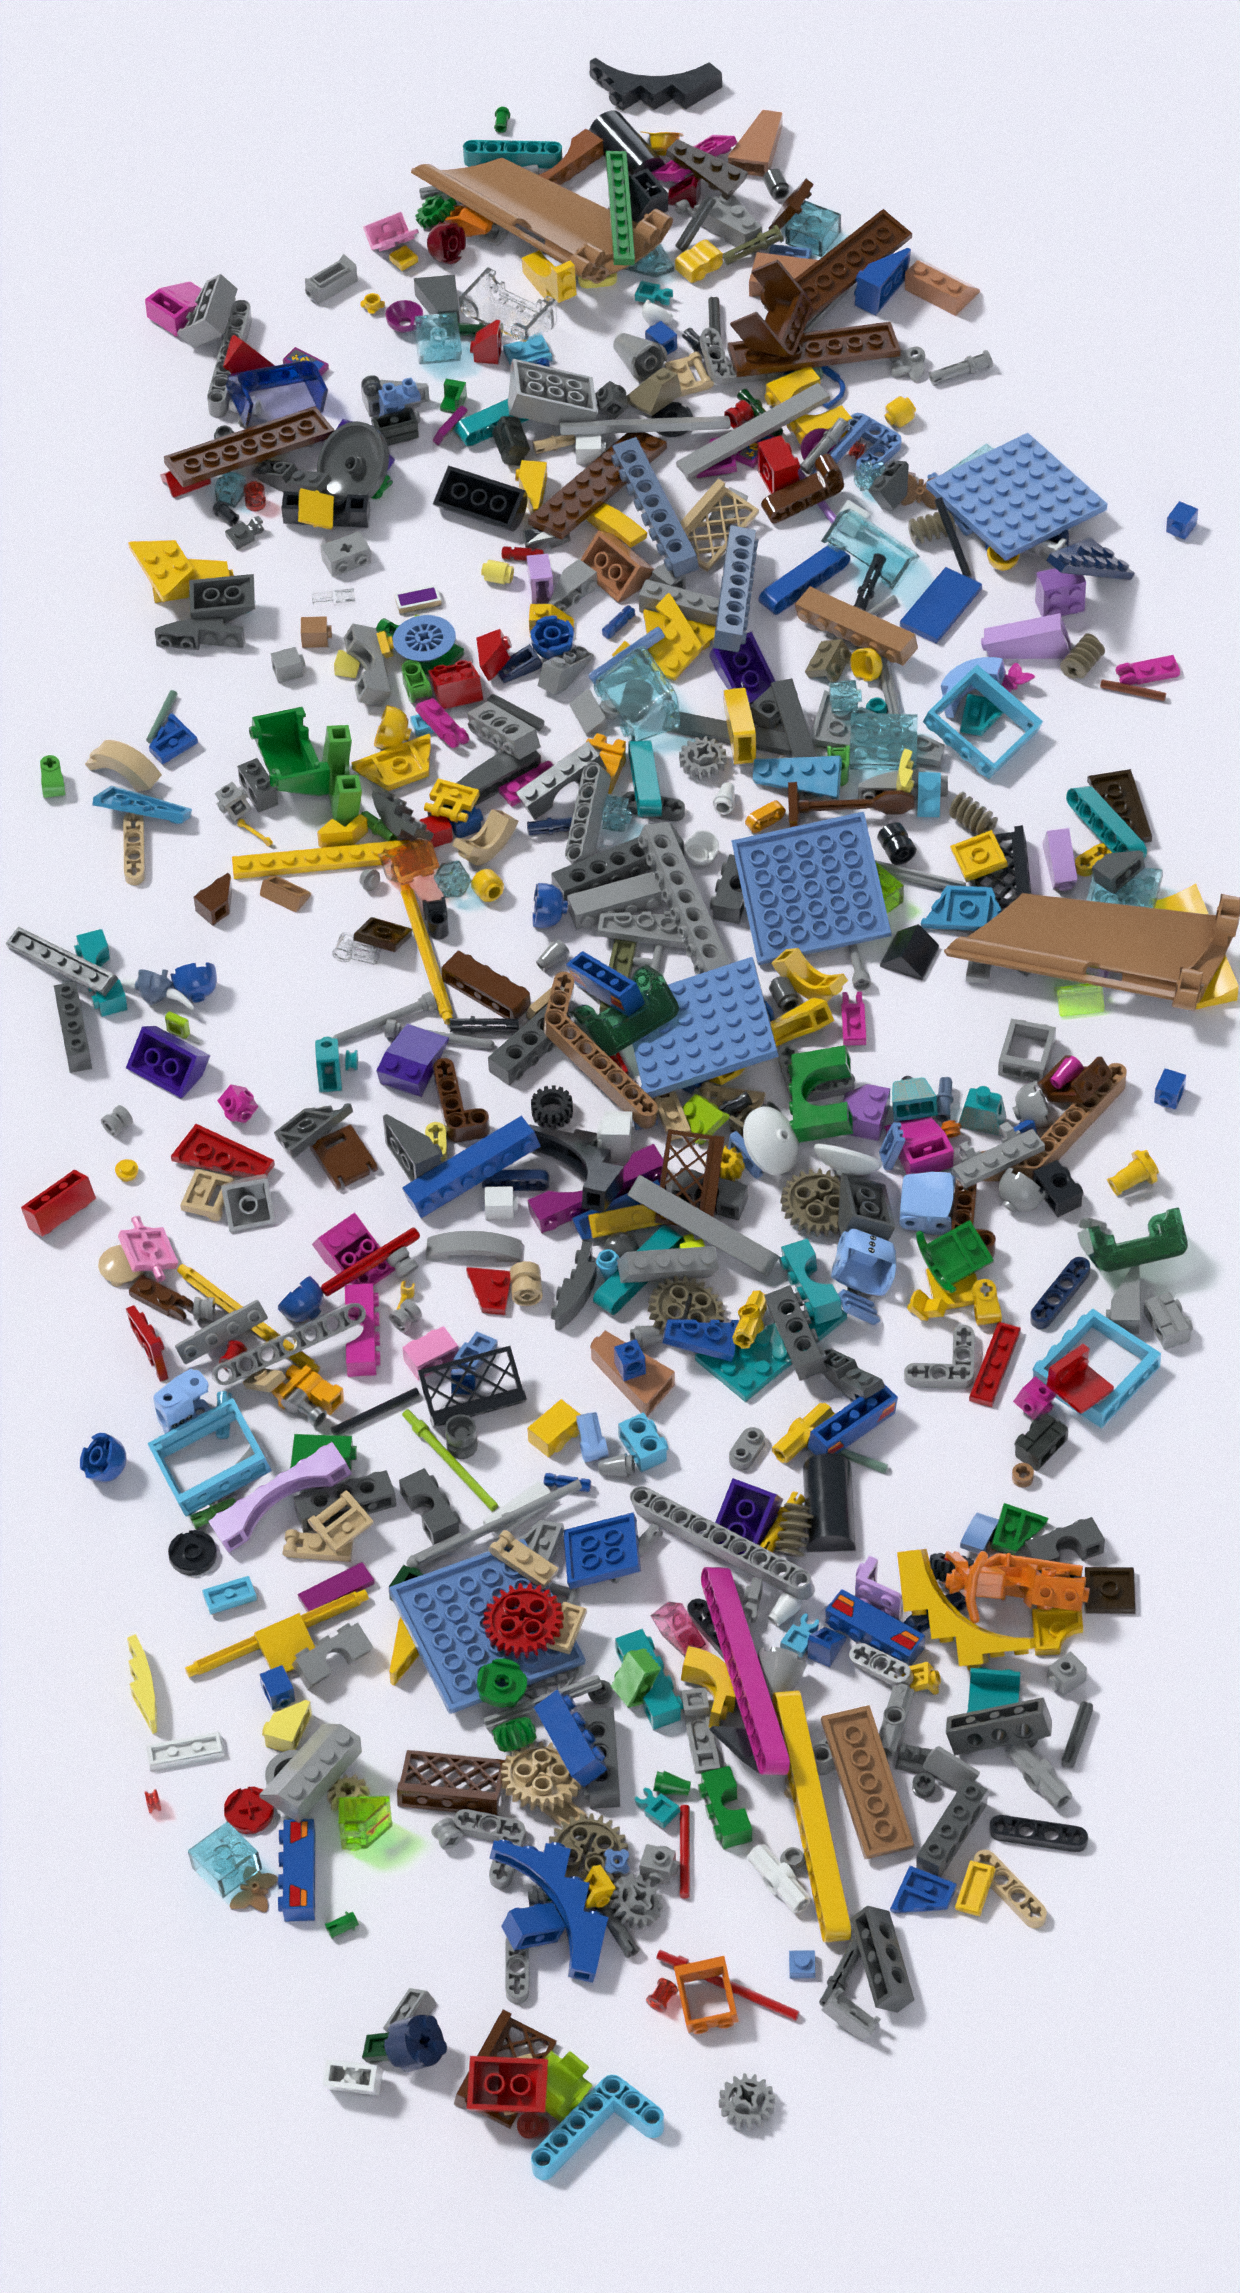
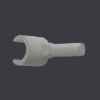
[675,199,694,216]

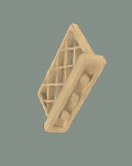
[680,478,759,572]

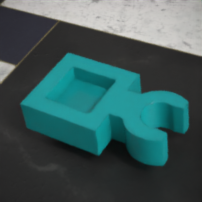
[634,281,673,305]
[634,1787,681,1829]

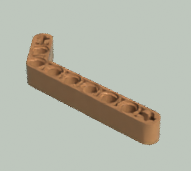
[543,972,658,1129]
[981,1063,1127,1182]

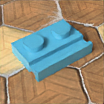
[503,335,553,365]

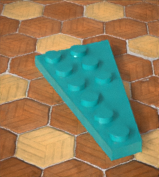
[695,1309,847,1402]

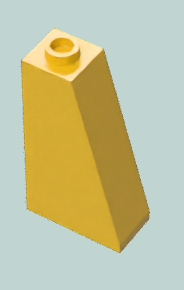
[151,559,234,603]
[723,688,756,765]

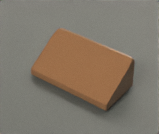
[260,875,311,912]

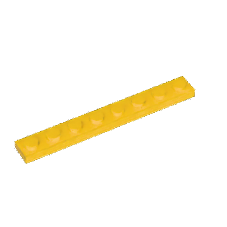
[232,840,413,879]

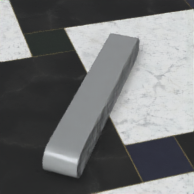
[207,300,252,418]
[627,1175,780,1277]
[212,1303,366,1385]

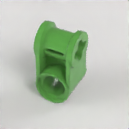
[402,660,432,703]
[827,745,850,786]
[40,755,65,798]

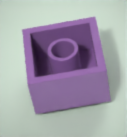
[1035,568,1086,617]

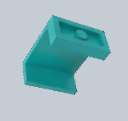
[967,1667,1021,1713]

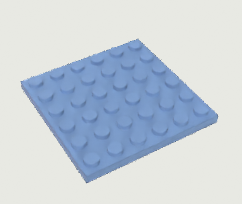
[926,432,1108,561]
[731,812,892,965]
[626,957,779,1098]
[389,1539,586,1714]

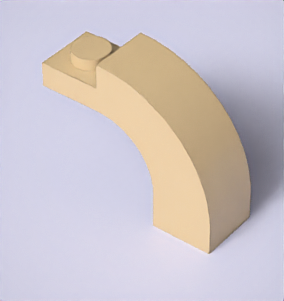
[85,740,162,792]
[452,809,519,865]

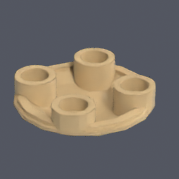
[98,1245,145,1287]

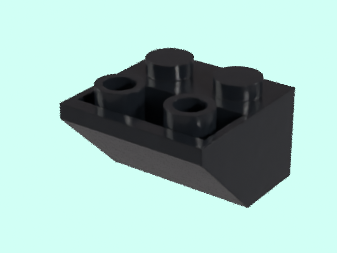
[628,168,668,223]

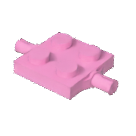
[118,1215,178,1282]

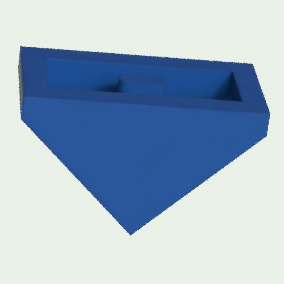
[808,1627,847,1668]

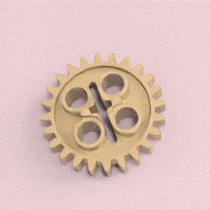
[500,1741,581,1812]

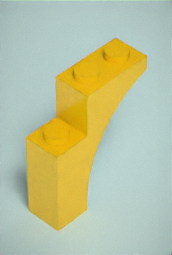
[521,250,577,303]

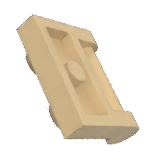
[665,352,714,397]
[180,1169,236,1221]
[308,1490,374,1553]

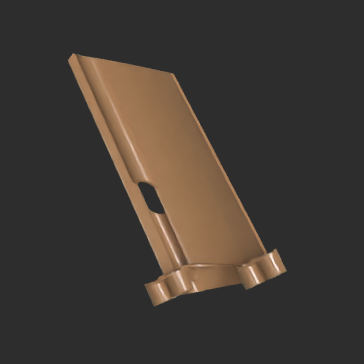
[411,158,673,284]
[944,893,1240,1011]

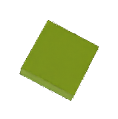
[165,1011,190,1039]

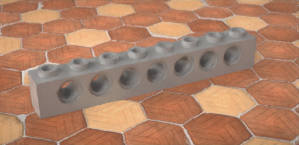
[638,822,731,975]

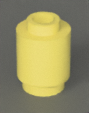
[481,559,514,585]

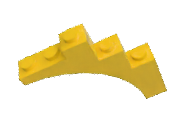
[897,1548,1036,1670]

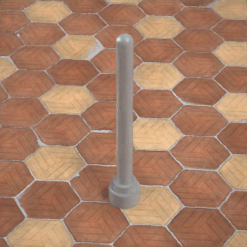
[848,944,871,991]
[333,992,437,1043]
[385,1019,495,1049]

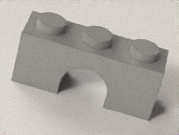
[292,1622,374,1690]

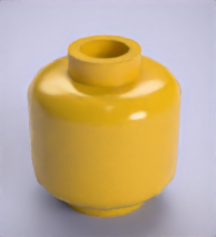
[884,396,917,428]
[471,869,504,902]

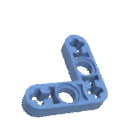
[851,413,902,477]

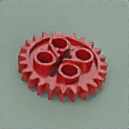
[483,1583,564,1658]

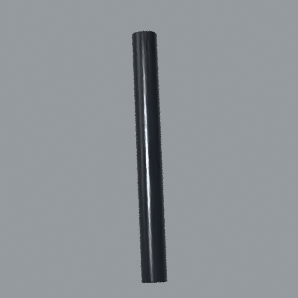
[934,497,972,578]
[330,1387,420,1435]

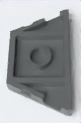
[274,1103,354,1158]

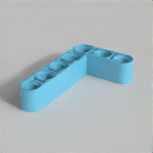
[531,2074,664,2180]

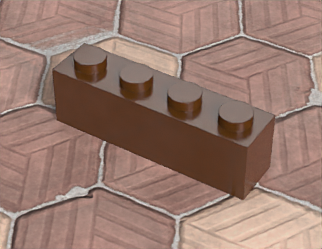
[441,950,531,1019]

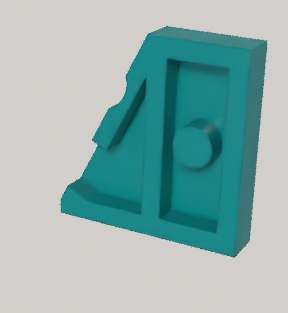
[960,694,1004,736]

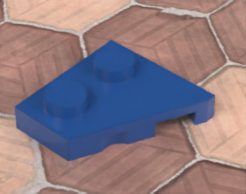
[149,713,198,765]
[890,1865,957,1913]

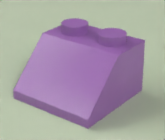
[842,1084,890,1141]

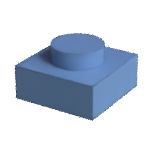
[789,1950,815,1978]

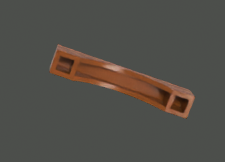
[539,129,604,186]

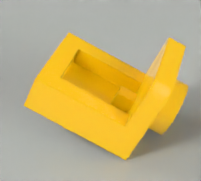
[584,1865,615,1909]

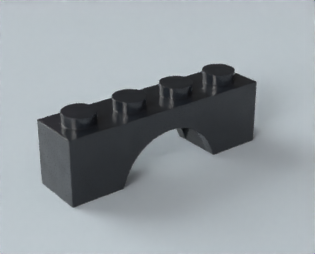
[281,491,371,528]

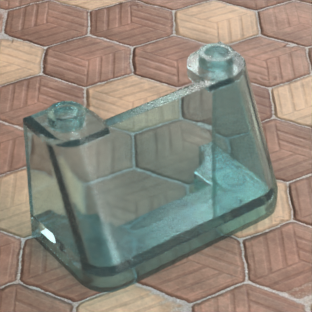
[594,646,680,741]

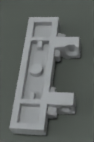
[952,1122,1045,1189]

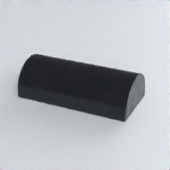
[589,110,665,177]
[433,465,528,532]
[803,1453,856,1552]

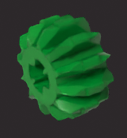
[492,1717,537,1752]

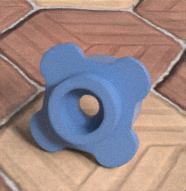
[604,1849,630,1874]

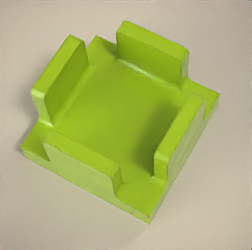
[544,2051,593,2123]

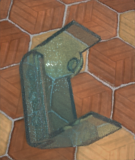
[821,508,920,590]

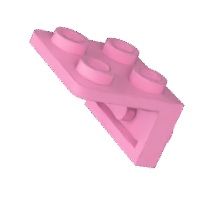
[363,212,419,252]

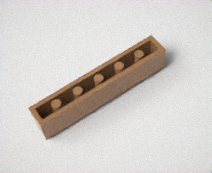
[795,587,918,666]

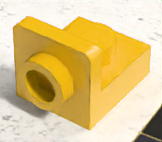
[901,1662,941,1695]

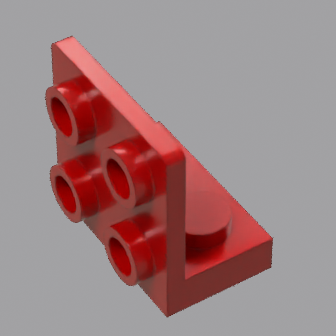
[1046,1344,1114,1414]

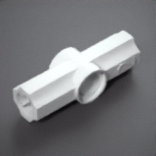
[747,1844,811,1913]

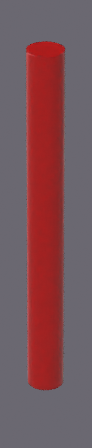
[680,1804,690,1899]

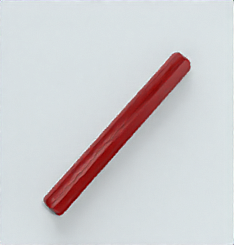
[321,1227,420,1296]

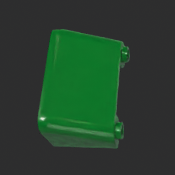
[249,706,330,797]

